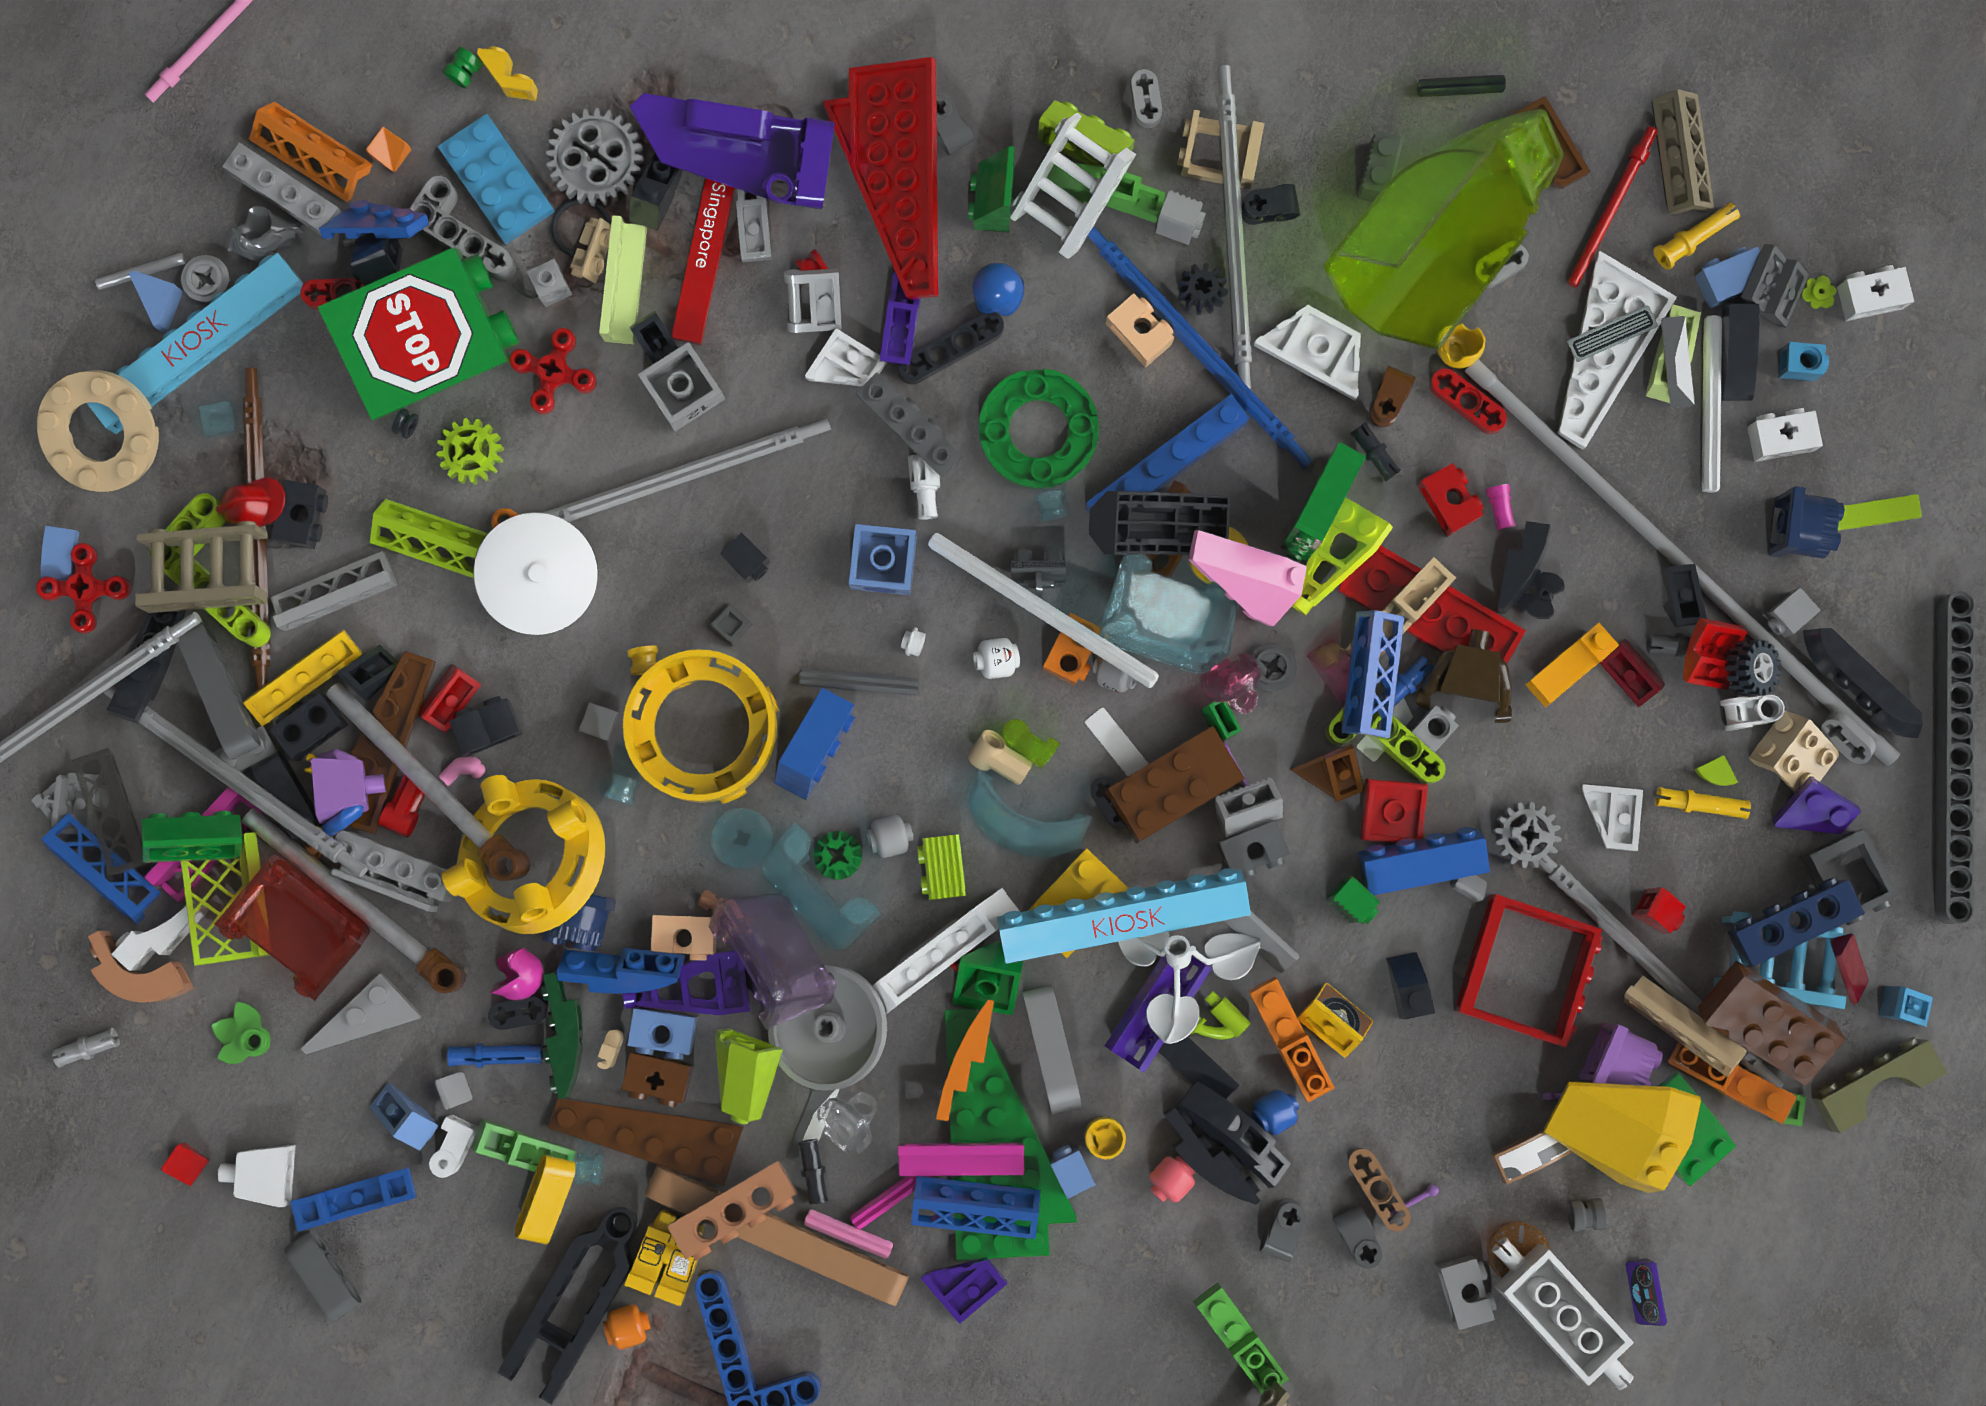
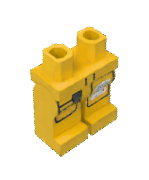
[624,1209,705,1306]

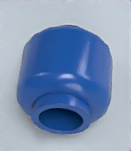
[1251,1089,1299,1136]

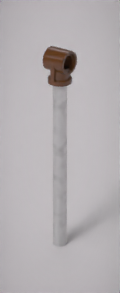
[326,683,530,881]
[242,808,466,993]

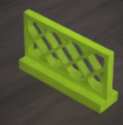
[181,832,272,966]

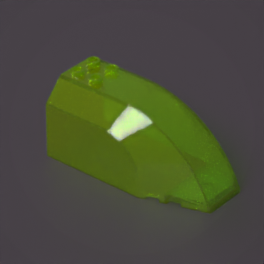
[1323,109,1564,350]

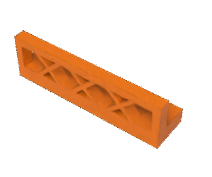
[249,101,372,202]

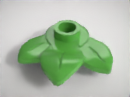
[212,1002,271,1064]

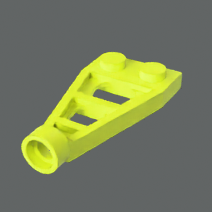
[1291,497,1393,616]

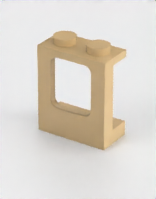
[1177,110,1265,189]

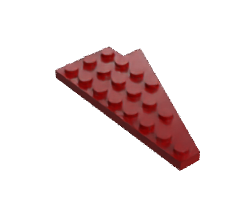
[823,57,939,299]

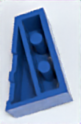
[774,688,856,800]

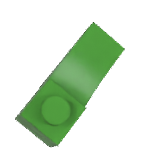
[471,1118,576,1172]

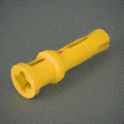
[1653,202,1740,270]

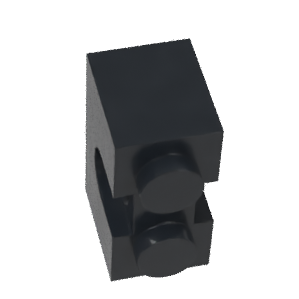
[271,480,328,549]

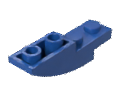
[557,948,685,993]

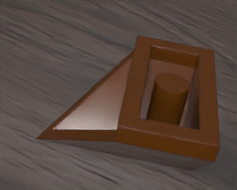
[1290,744,1364,802]

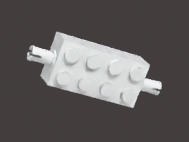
[1492,1237,1634,1390]

